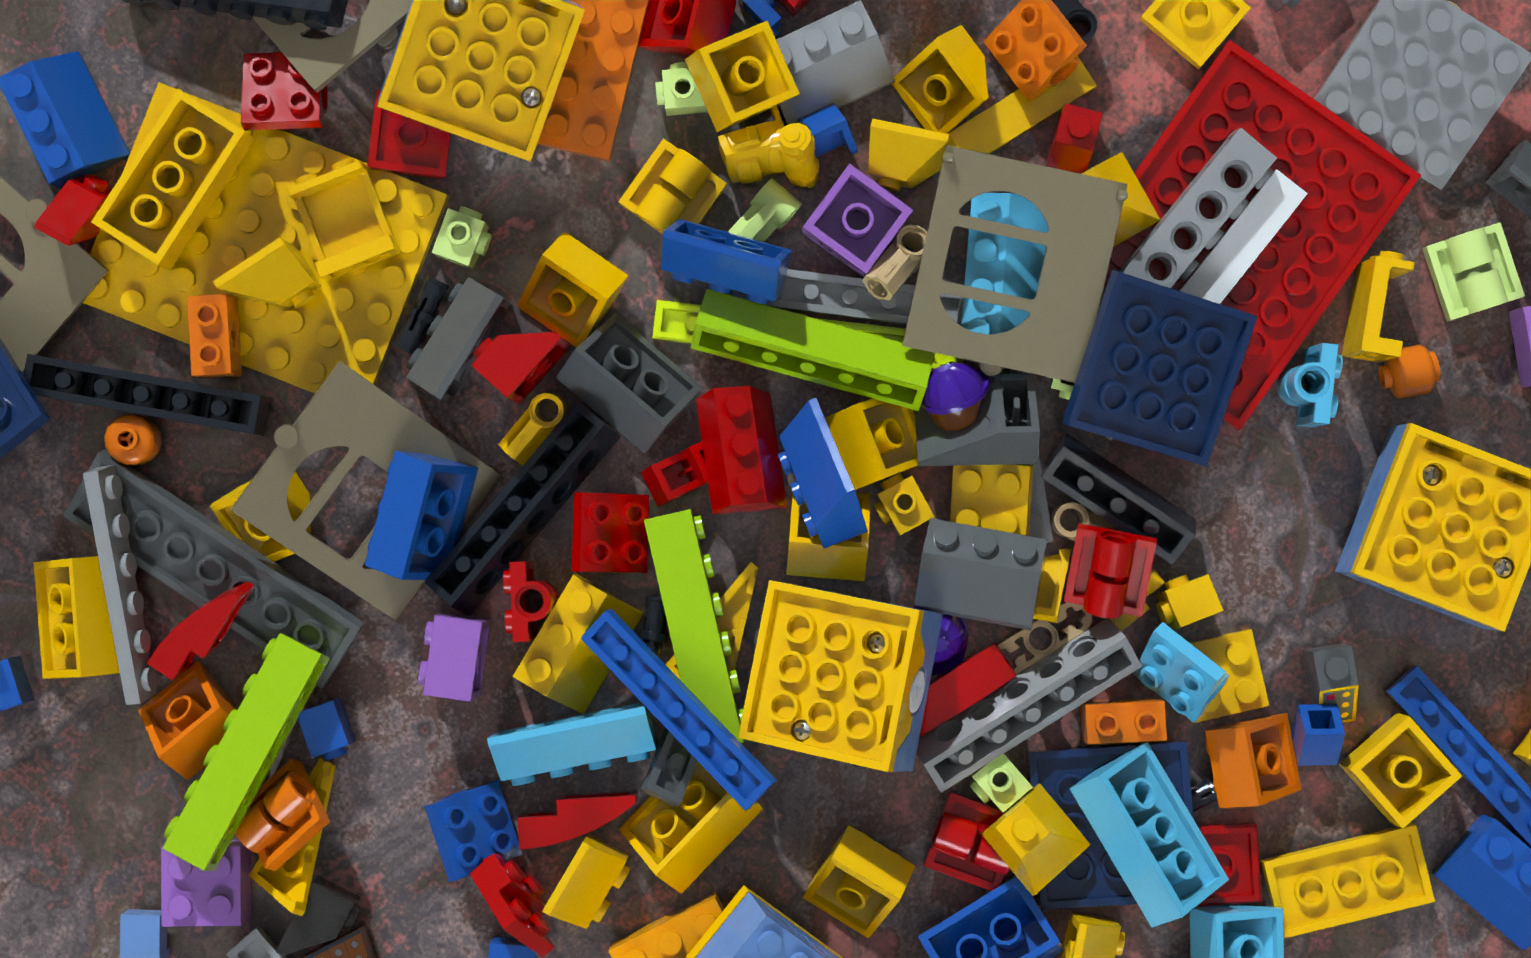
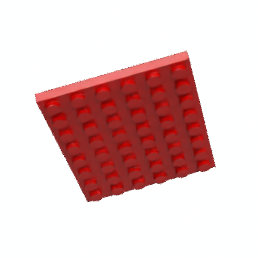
[1103,40,1421,431]

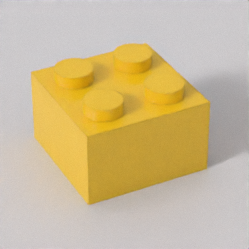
[1339,713,1462,829]

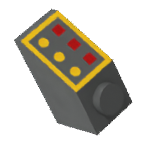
[1302,643,1359,723]

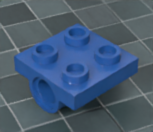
[424,780,522,882]

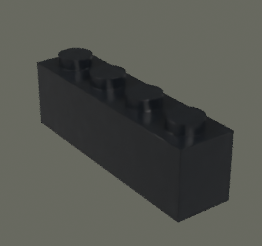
[1041,433,1196,565]

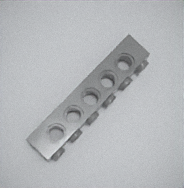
[1098,127,1277,312]
[916,618,1142,793]

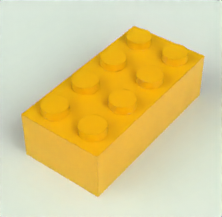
[91,88,255,270]

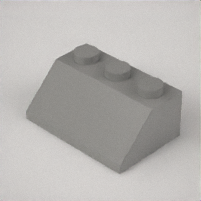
[776,0,895,125]

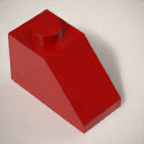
[1045,103,1103,174]
[34,174,112,246]

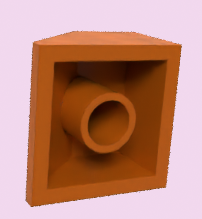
[138,661,238,780]
[1205,713,1302,808]

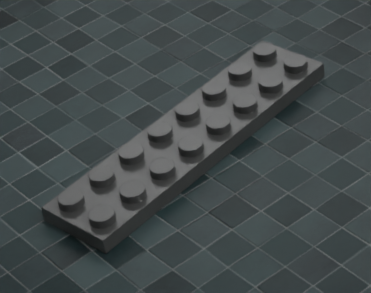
[63,449,365,689]

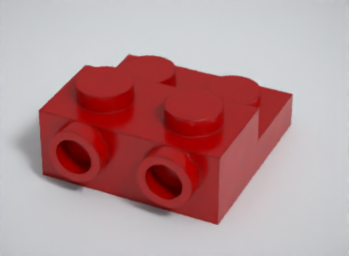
[470,853,555,958]

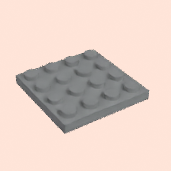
[1314,0,1531,190]

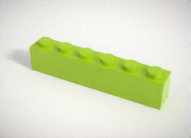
[691,289,935,411]
[644,509,744,743]
[163,633,330,871]

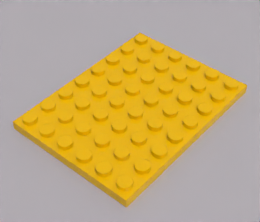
[83,82,450,393]

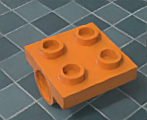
[983,0,1087,100]
[235,758,330,871]

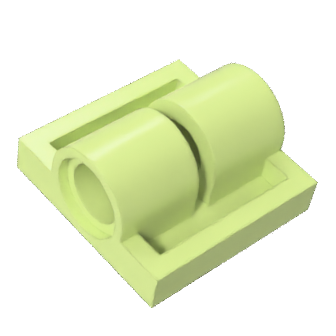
[1422,222,1525,322]

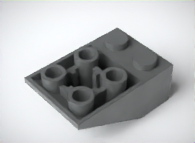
[914,374,1040,466]

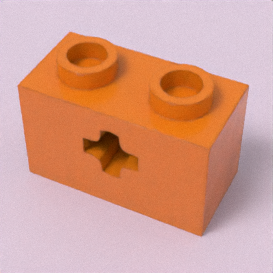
[187,294,242,379]
[1080,698,1167,744]

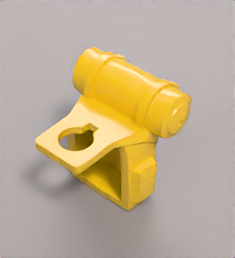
[718,106,820,188]

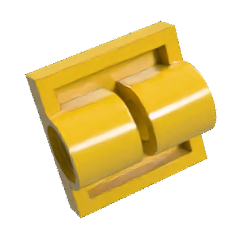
[618,138,727,234]

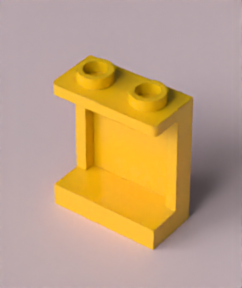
[287,158,400,281]
[1342,251,1415,363]

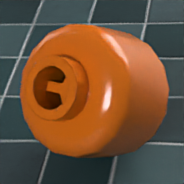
[1378,344,1441,399]
[104,414,162,466]

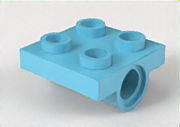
[1277,343,1343,428]
[1133,622,1229,723]

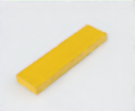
[948,56,1097,154]

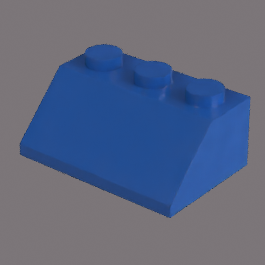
[0,51,130,189]
[661,219,792,304]
[778,398,868,549]
[365,451,478,580]
[1432,814,1531,951]
[918,876,1064,958]

